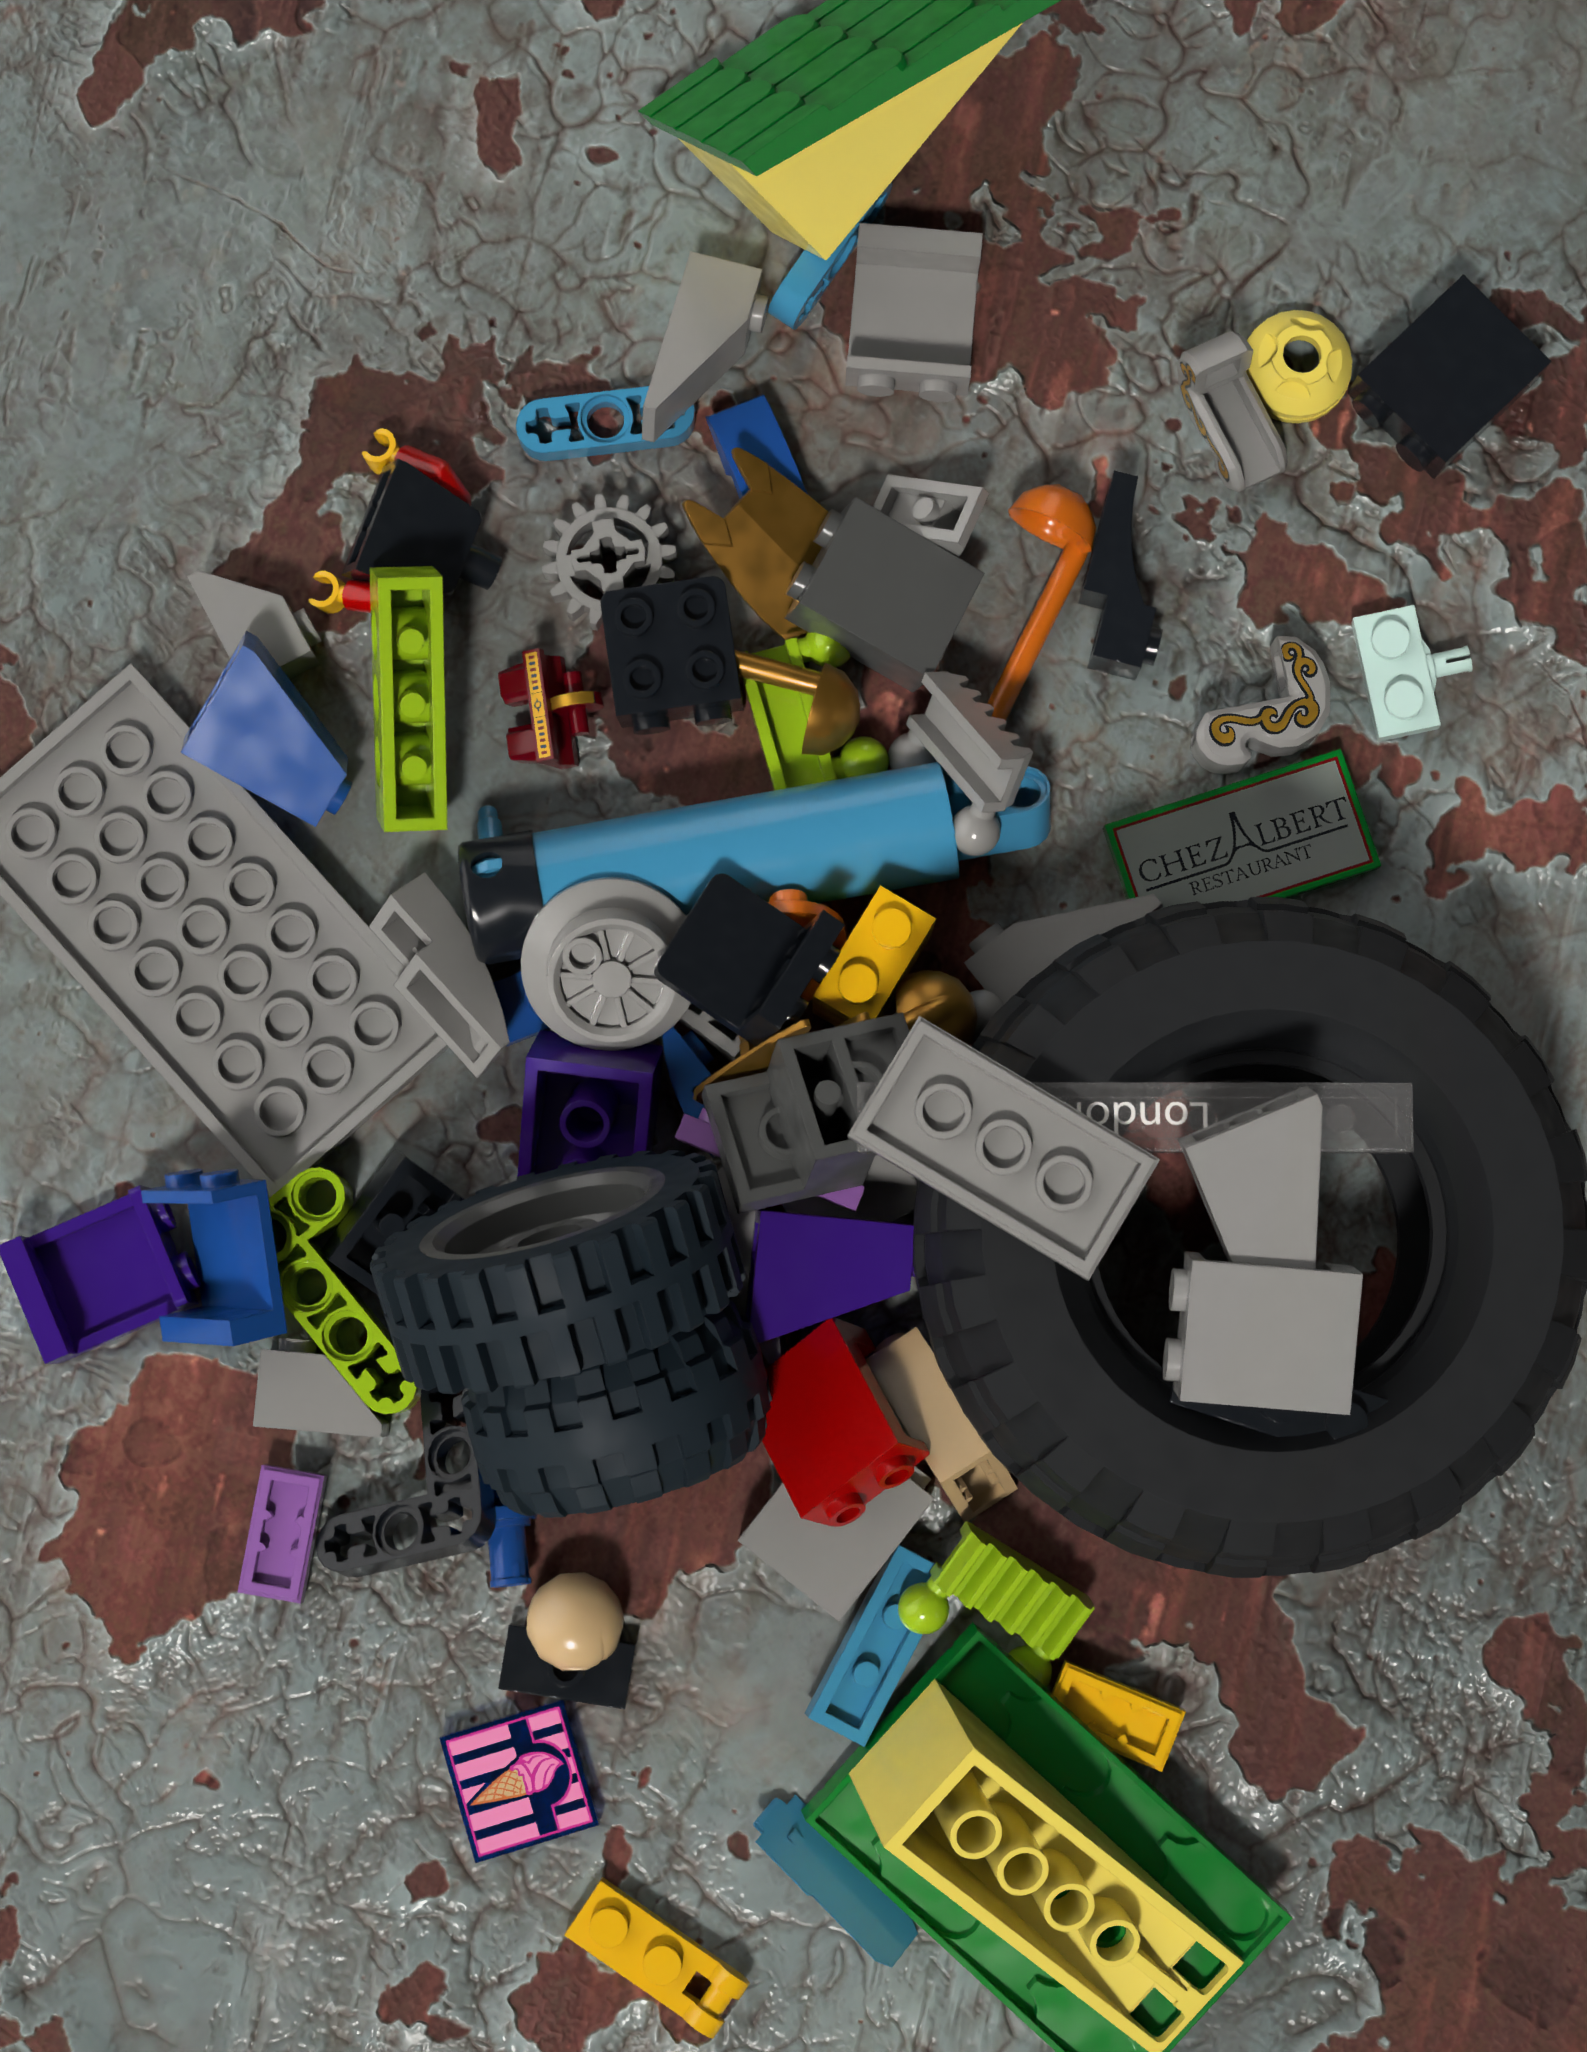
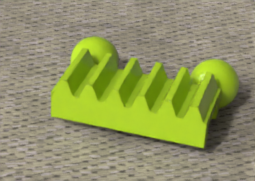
[741,632,889,790]
[898,1520,1095,1687]

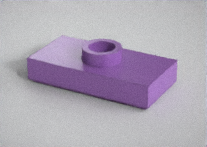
[238,1464,328,1604]

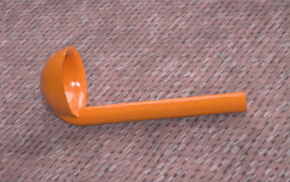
[987,484,1096,721]

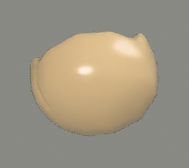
[526,1572,624,1671]

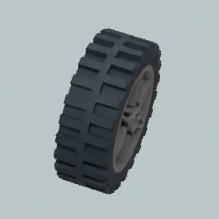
[370,1150,746,1394]

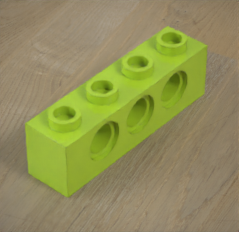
[370,566,447,832]

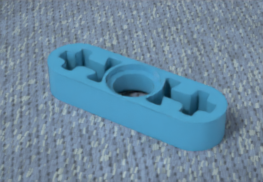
[768,183,893,330]
[516,386,695,461]

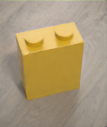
[812,885,936,1026]

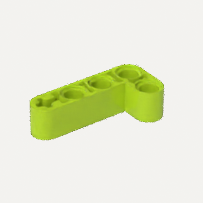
[269,1167,421,1414]

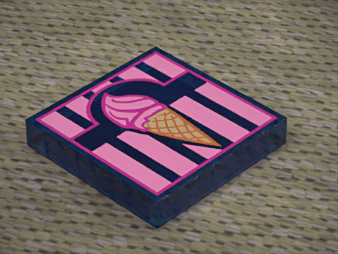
[439,1699,600,1863]

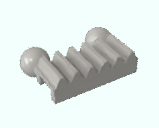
[888,671,1033,856]

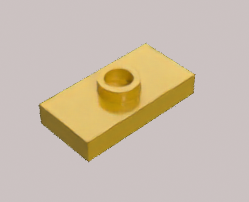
[1051,1660,1186,1772]

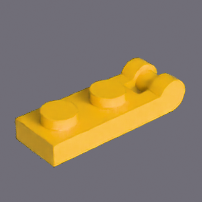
[564,1877,750,2039]

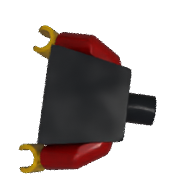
[308,428,502,614]

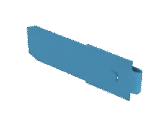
[753,1794,918,1968]

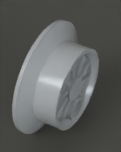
[521,877,691,1051]

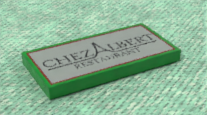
[1102,749,1381,909]

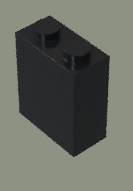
[1348,274,1552,479]

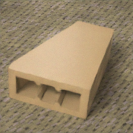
[865,1327,1018,1523]

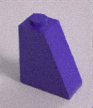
[745,1209,915,1343]

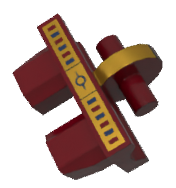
[498,648,604,770]

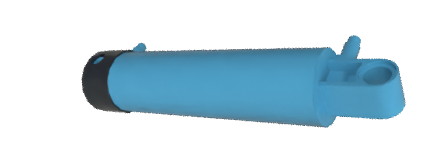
[458,762,1051,965]

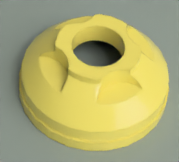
[1246,310,1352,424]

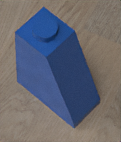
[181,631,352,827]

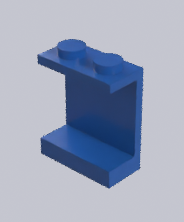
[141,1169,287,1346]

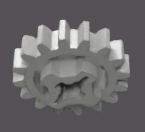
[542,494,677,631]

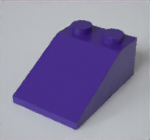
[517,1030,664,1177]

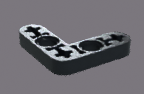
[316,1387,496,1577]

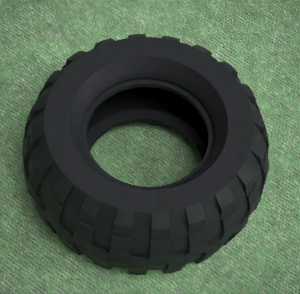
[913,897,1587,1578]

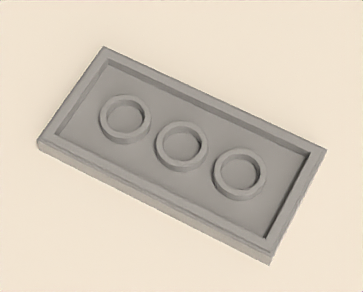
[847,1016,1160,1280]

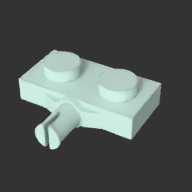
[1351,605,1473,742]

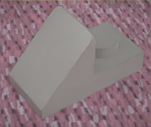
[873,474,989,557]

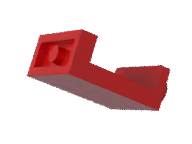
[762,1317,930,1527]

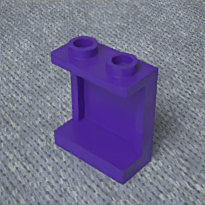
[0,1185,201,1364]

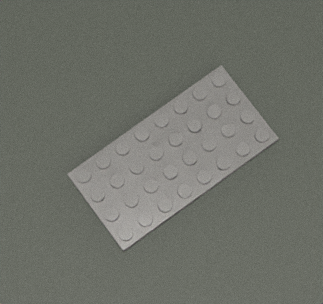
[0,663,449,1197]

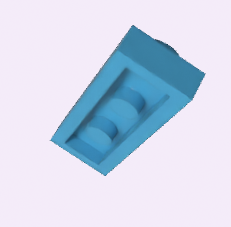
[805,1544,935,1747]

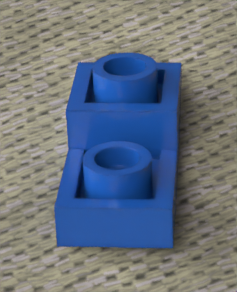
[705,394,807,499]
[662,1027,717,1159]

